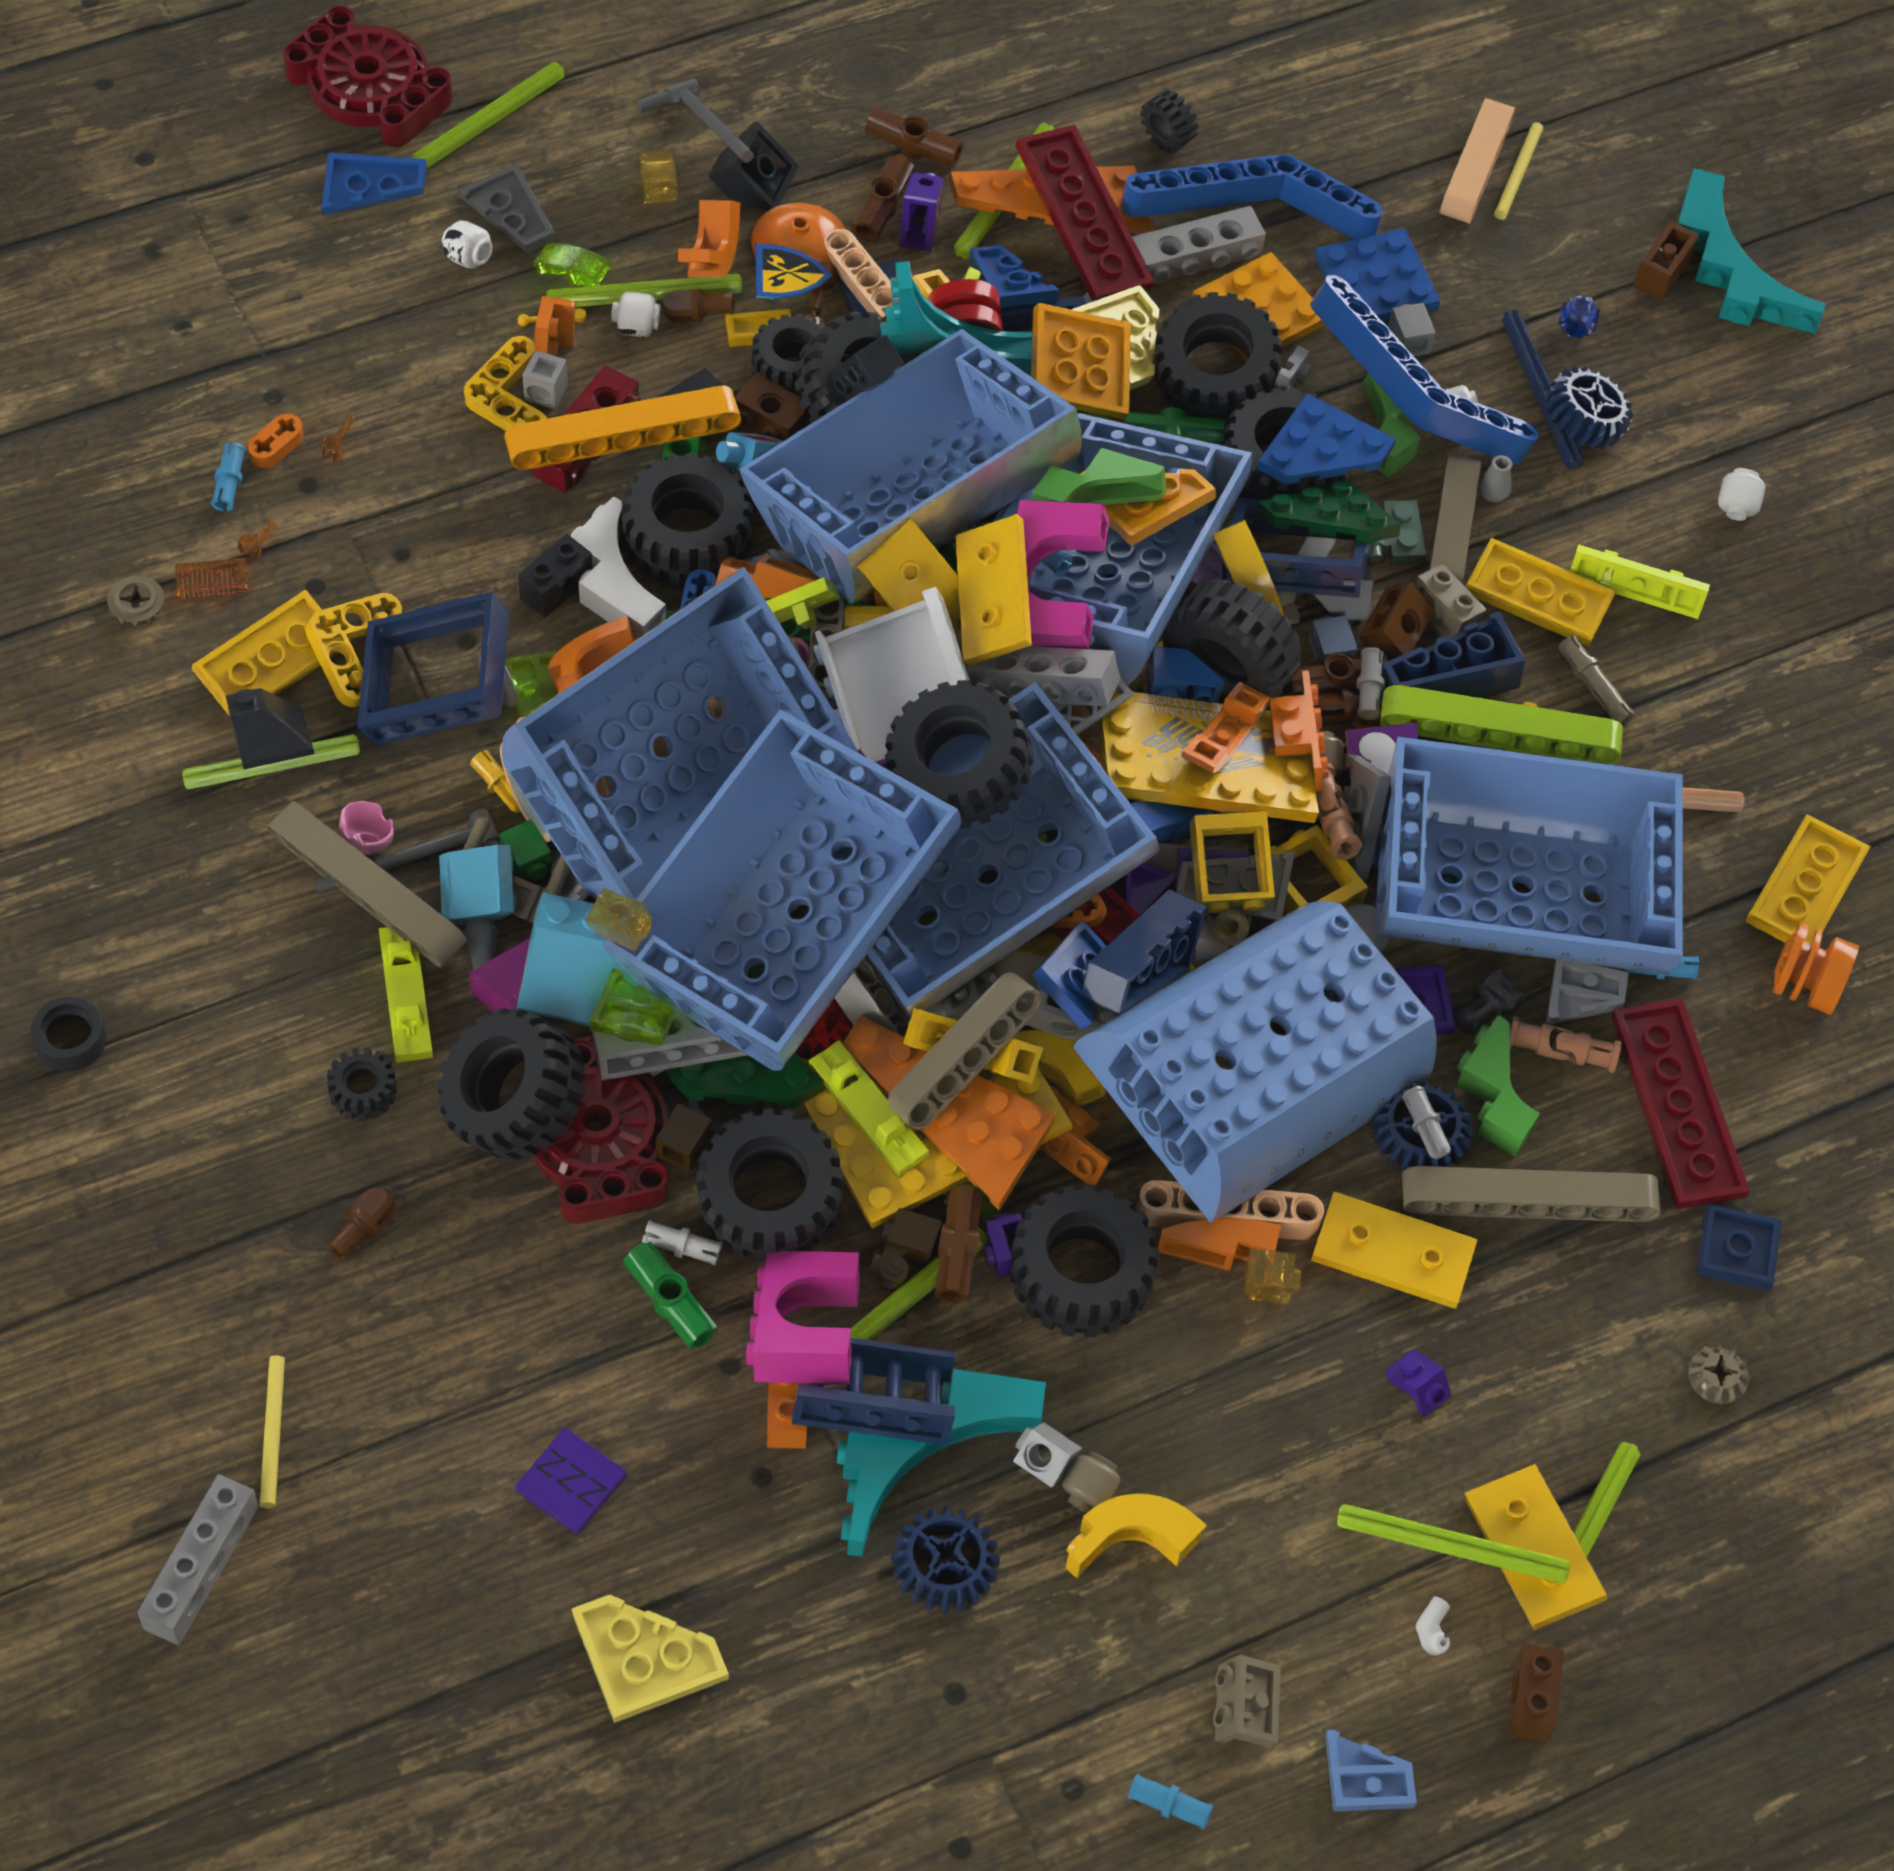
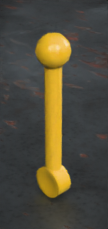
[517,308,586,327]

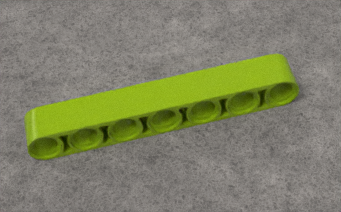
[1380,685,1623,765]

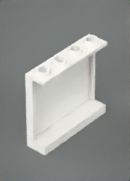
[814,587,970,765]

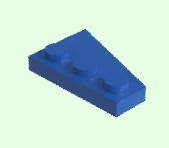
[321,152,427,215]
[970,245,1059,308]
[1032,920,1107,1030]

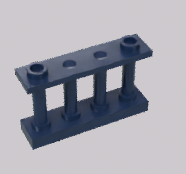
[791,1338,956,1446]

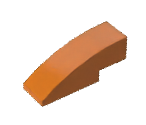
[715,554,820,598]
[1157,1218,1281,1271]

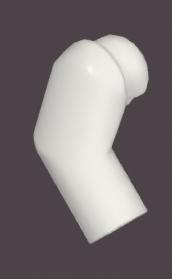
[1416,1596,1450,1656]

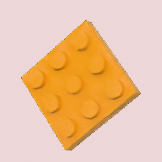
[1192,252,1326,362]
[1031,303,1131,419]

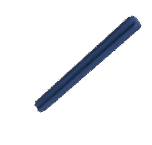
[1502,309,1584,470]

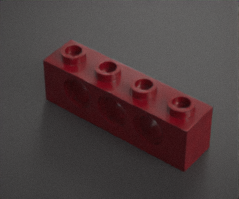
[531,365,641,493]

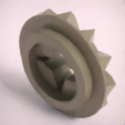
[107,576,165,627]
[1688,1344,1751,1404]

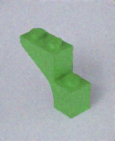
[1363,373,1420,478]
[1032,448,1166,505]
[1456,1015,1540,1157]

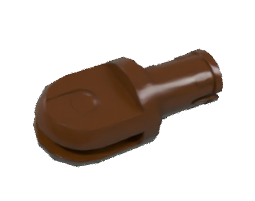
[662,289,735,323]
[1313,688,1383,723]
[326,1187,396,1261]

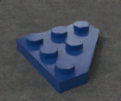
[1257,394,1396,484]

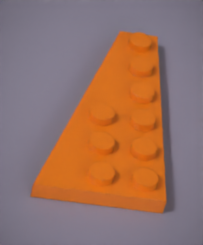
[949,165,1155,237]
[842,1016,1056,1210]

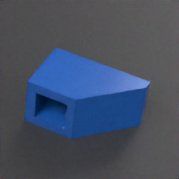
[1146,646,1224,703]

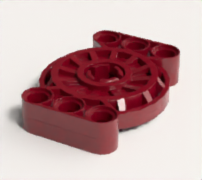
[283,5,453,147]
[532,1036,668,1224]

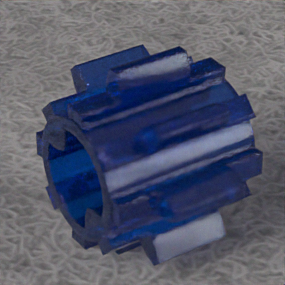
[1558,295,1601,339]

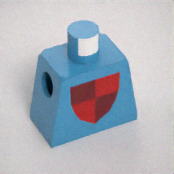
[716,432,783,471]

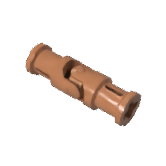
[1316,763,1363,860]
[1510,1016,1621,1073]

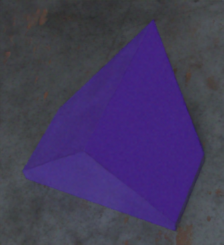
[1116,863,1176,915]

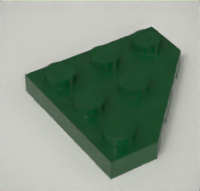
[1258,480,1400,543]
[667,1052,824,1109]

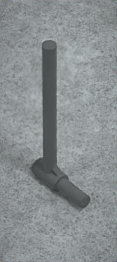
[636,78,754,162]
[314,809,500,894]

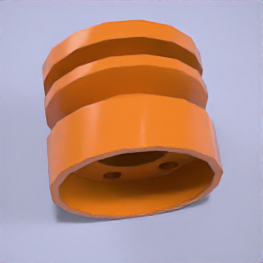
[1772,923,1859,1015]

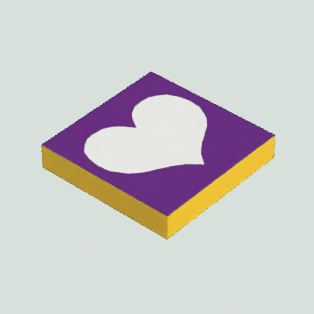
[1345,723,1418,778]

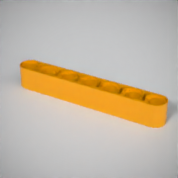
[504,386,741,470]

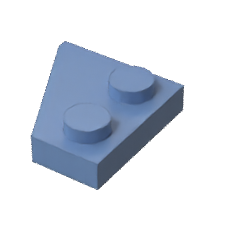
[1325,1730,1417,1812]

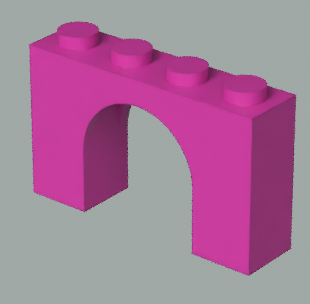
[1013,500,1110,649]
[746,1251,860,1384]

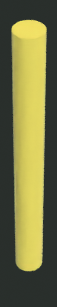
[1494,122,1543,220]
[259,1355,285,1508]

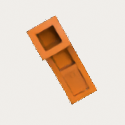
[678,200,740,278]
[548,616,637,694]

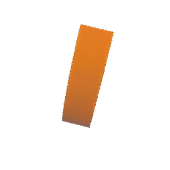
[1181,681,1270,773]

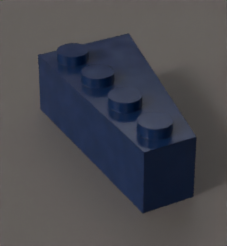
[1381,611,1526,697]
[1081,890,1207,1013]

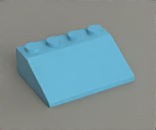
[517,892,670,1027]

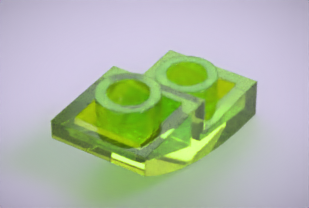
[534,242,612,286]

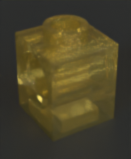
[640,149,677,203]
[586,888,653,951]
[1243,1248,1301,1304]

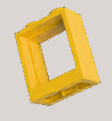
[1189,811,1275,913]
[1270,825,1368,914]

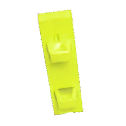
[1570,545,1710,619]
[766,577,840,629]
[379,927,433,1063]
[809,1040,929,1177]

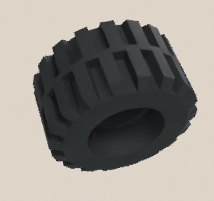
[751,314,825,399]

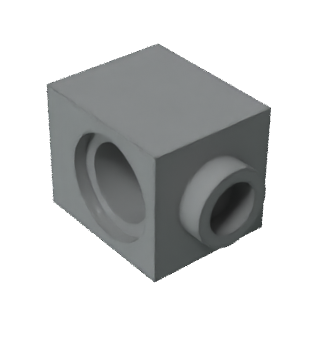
[1388,303,1436,356]
[523,350,568,410]
[1013,1422,1082,1488]

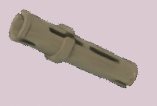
[1558,635,1635,726]

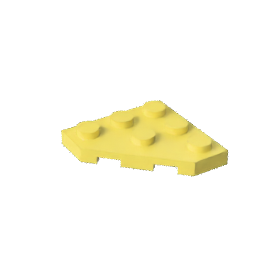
[1072,285,1159,390]
[572,1594,729,1723]

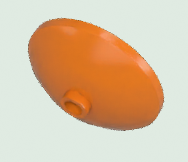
[751,203,845,265]

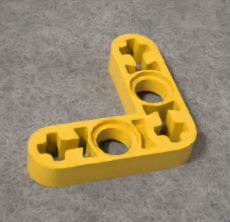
[464,336,547,431]
[305,593,402,707]

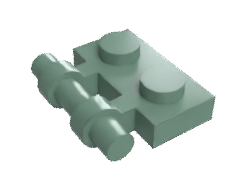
[1369,500,1427,564]

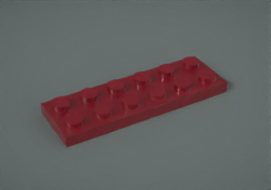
[1015,125,1154,302]
[1611,998,1750,1209]

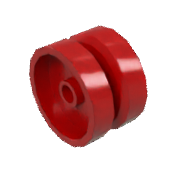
[927,279,1003,331]

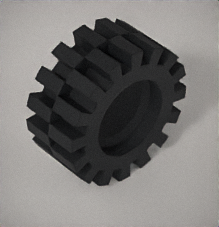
[1140,90,1199,153]
[327,1047,397,1121]

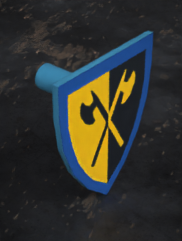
[755,244,832,301]

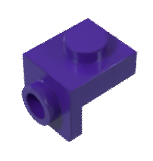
[982,1213,1023,1278]
[1386,1349,1451,1416]

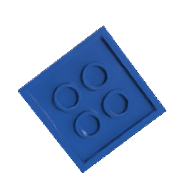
[1314,228,1440,322]

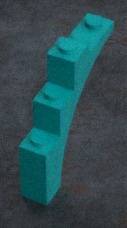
[1677,168,1826,334]
[880,261,1032,376]
[837,1369,1046,1557]

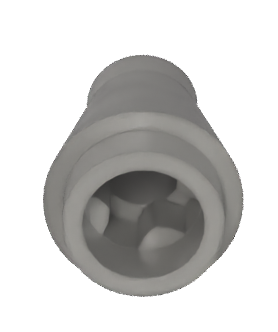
[1479,455,1512,503]

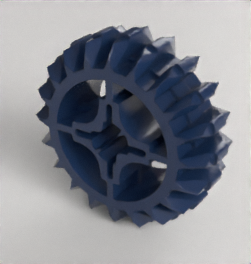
[1544,366,1634,449]
[1371,1079,1473,1172]
[892,1506,1000,1615]

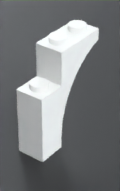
[571,496,666,639]

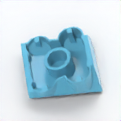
[439,845,518,925]

